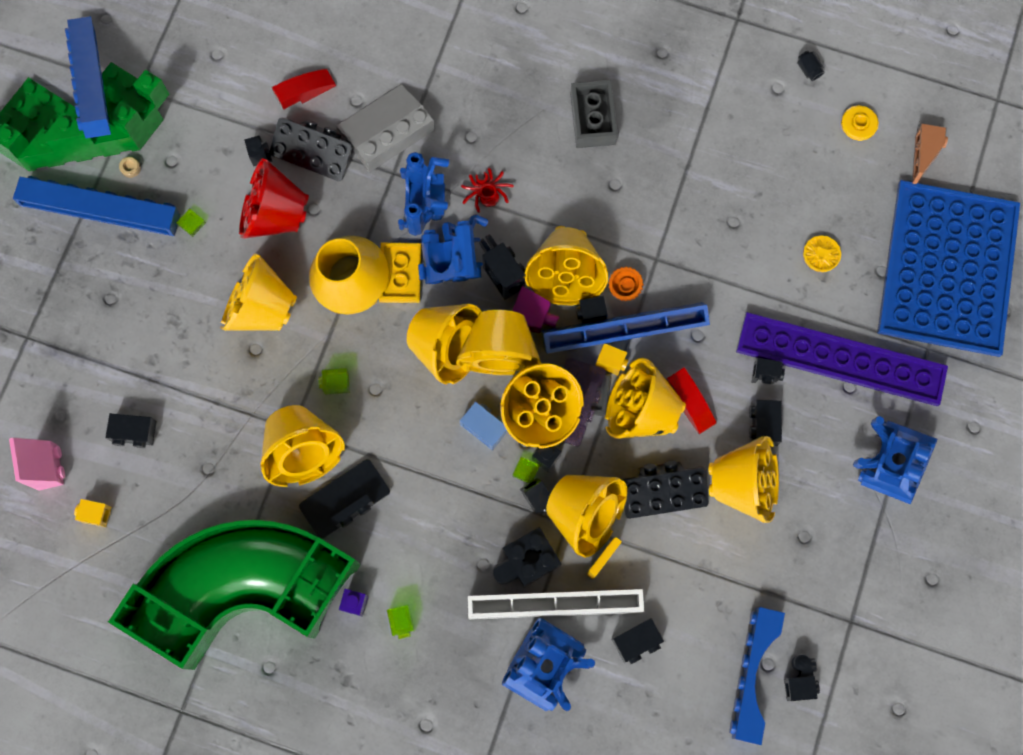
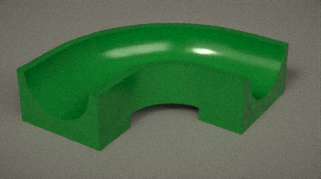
[108,520,361,670]

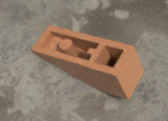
[912,124,948,184]

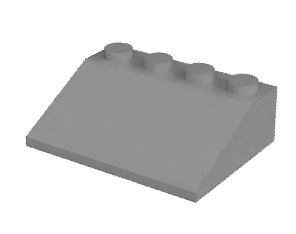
[336,84,435,173]

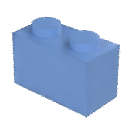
[460,402,507,451]

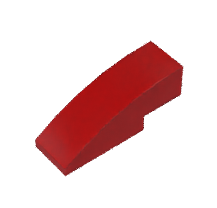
[272,69,336,110]
[666,367,717,435]

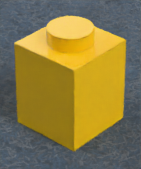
[595,344,629,376]
[74,499,112,527]

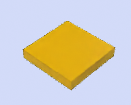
[587,537,622,580]

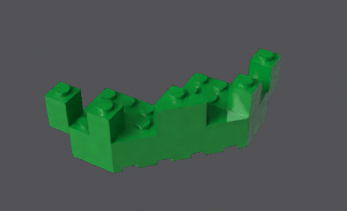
[0,62,169,171]

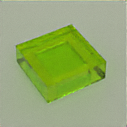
[176,209,206,237]
[512,457,540,483]

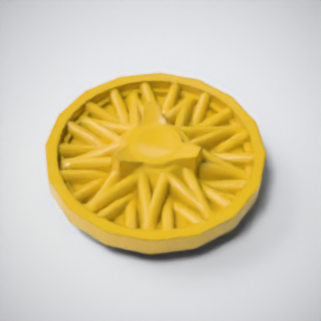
[841,105,879,141]
[803,235,841,272]

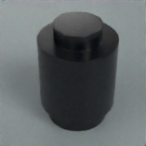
[797,51,825,81]

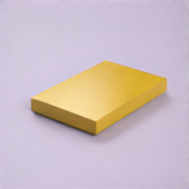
[379,242,421,303]

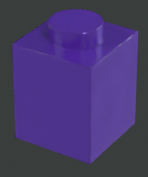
[339,589,368,617]

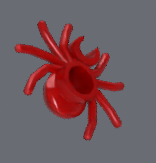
[461,168,514,213]

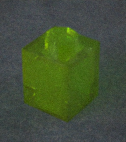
[318,368,350,395]
[387,605,415,640]

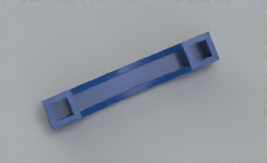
[729,607,785,745]

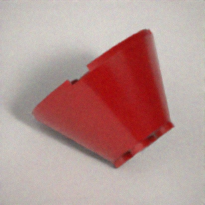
[239,158,309,239]

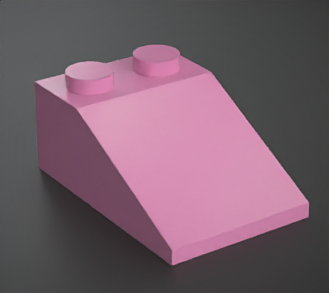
[9,438,65,491]

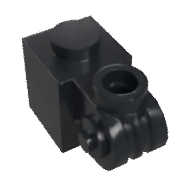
[784,655,820,701]

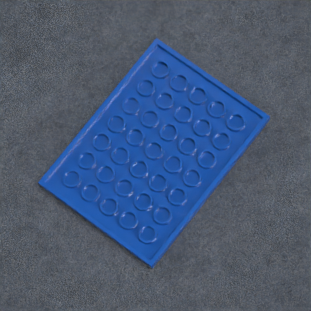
[877,180,1020,357]

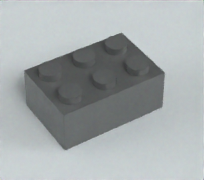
[570,80,617,148]

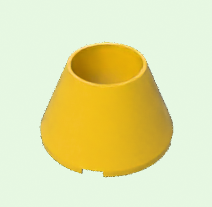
[309,236,389,315]
[407,304,482,385]
[457,310,541,375]
[261,405,345,487]
[546,474,627,558]

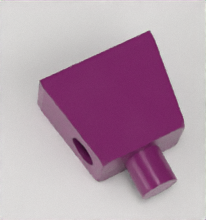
[512,286,559,333]

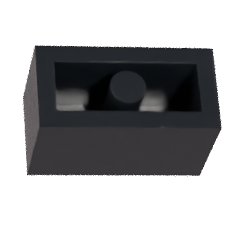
[749,400,782,446]
[105,413,157,448]
[611,618,664,664]

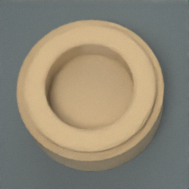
[119,157,141,178]

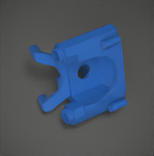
[398,152,449,236]
[418,214,488,284]
[853,416,938,504]
[502,618,595,711]

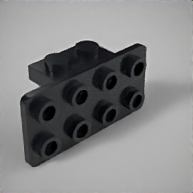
[269,117,352,181]
[299,459,390,539]
[622,460,709,519]

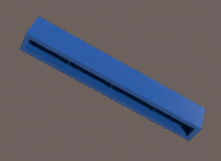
[65,16,111,139]
[13,176,181,236]
[541,302,710,354]

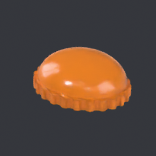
[608,267,644,301]

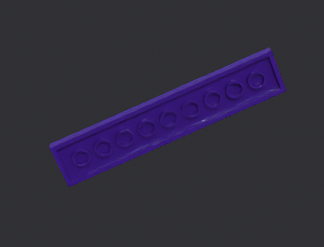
[736,312,948,407]

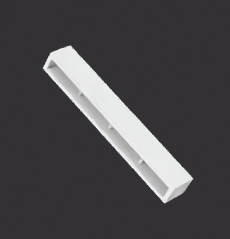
[468,589,644,620]

